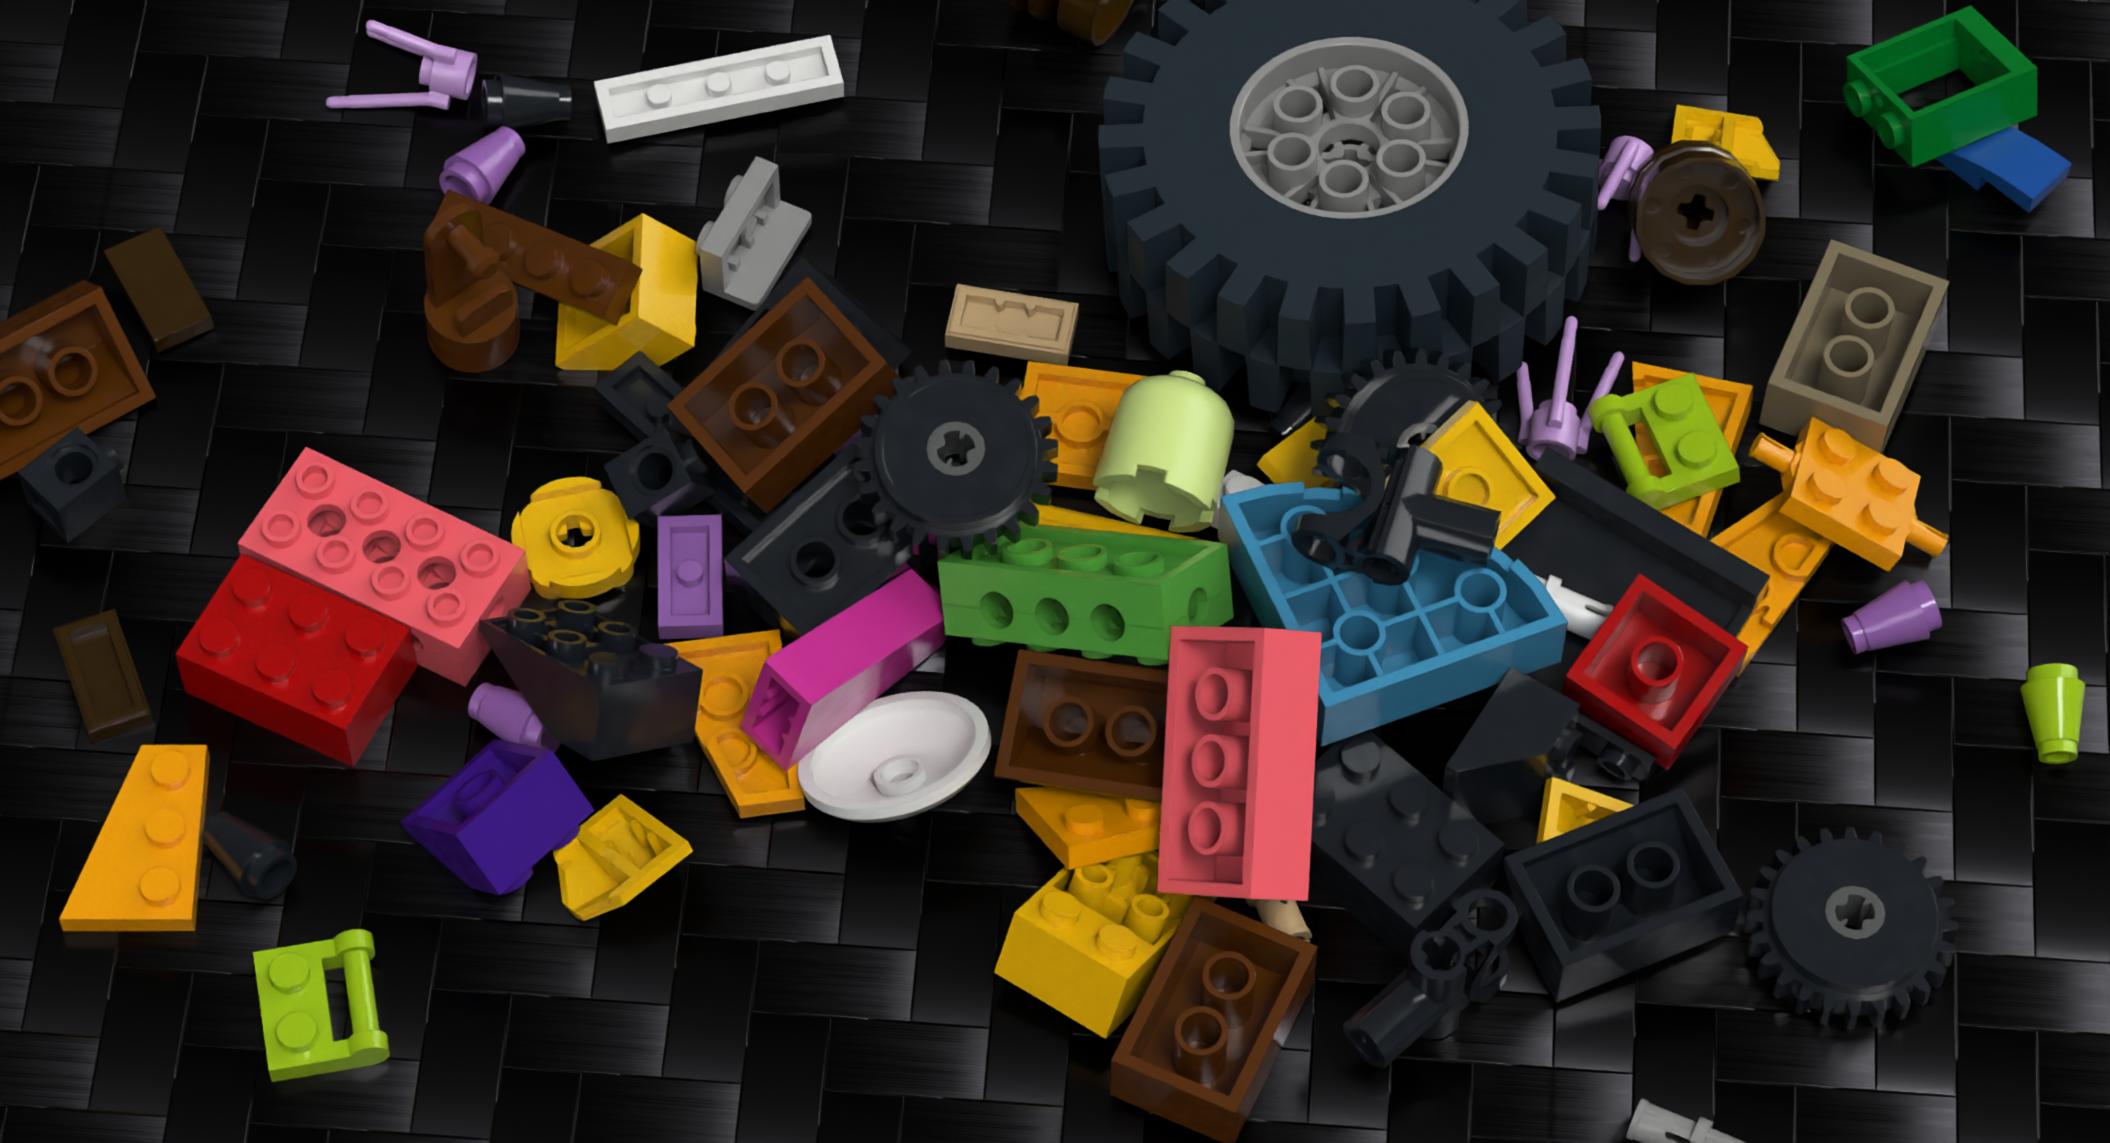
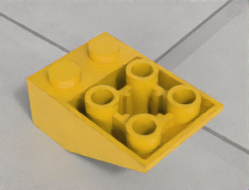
[994,850,1218,1039]

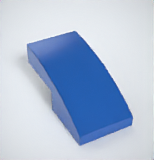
[1935,127,2072,213]

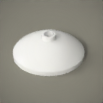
[798,691,991,823]

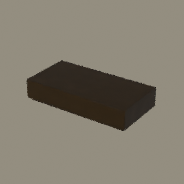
[104,226,214,353]
[53,609,154,744]

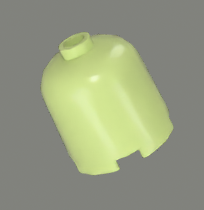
[1092,370,1235,533]

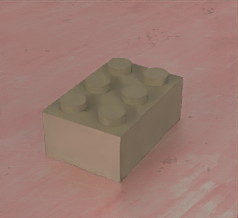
[1759,239,1949,454]

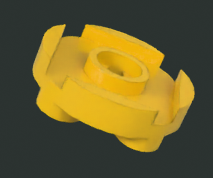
[511,477,640,600]

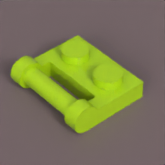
[1587,372,1740,510]
[253,929,390,1082]

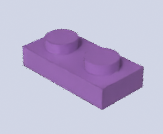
[658,515,724,639]

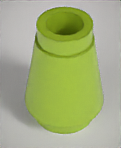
[2020,663,2085,764]

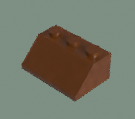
[0,280,156,480]
[994,649,1169,803]

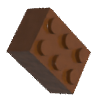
[666,276,902,514]
[1110,895,1318,1143]

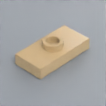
[945,284,1079,366]

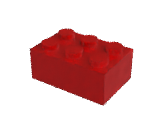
[175,554,417,767]

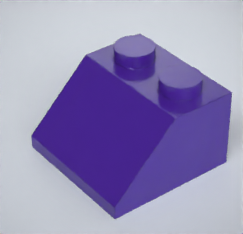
[400,739,594,896]

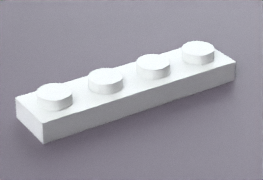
[594,35,844,144]

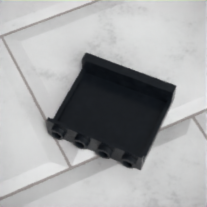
[1485,446,1770,784]

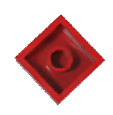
[1561,573,1749,770]

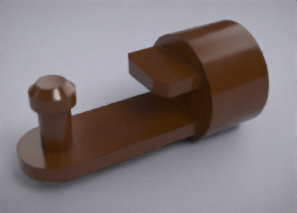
[423,202,520,373]

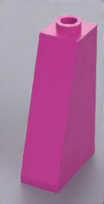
[740,568,947,772]

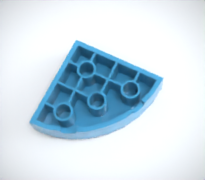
[1217,482,1568,747]

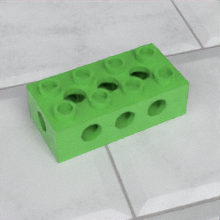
[937,522,1234,665]

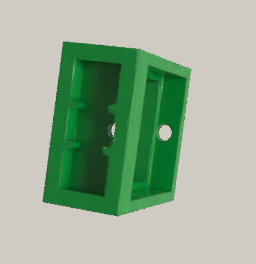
[1843,5,2037,168]

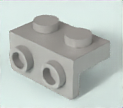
[695,156,812,311]

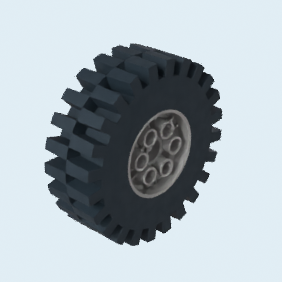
[1098,0,1601,418]

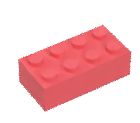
[1157,626,1322,901]

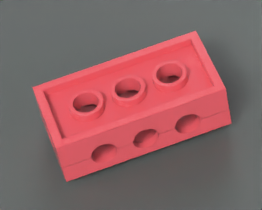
[238,447,531,687]

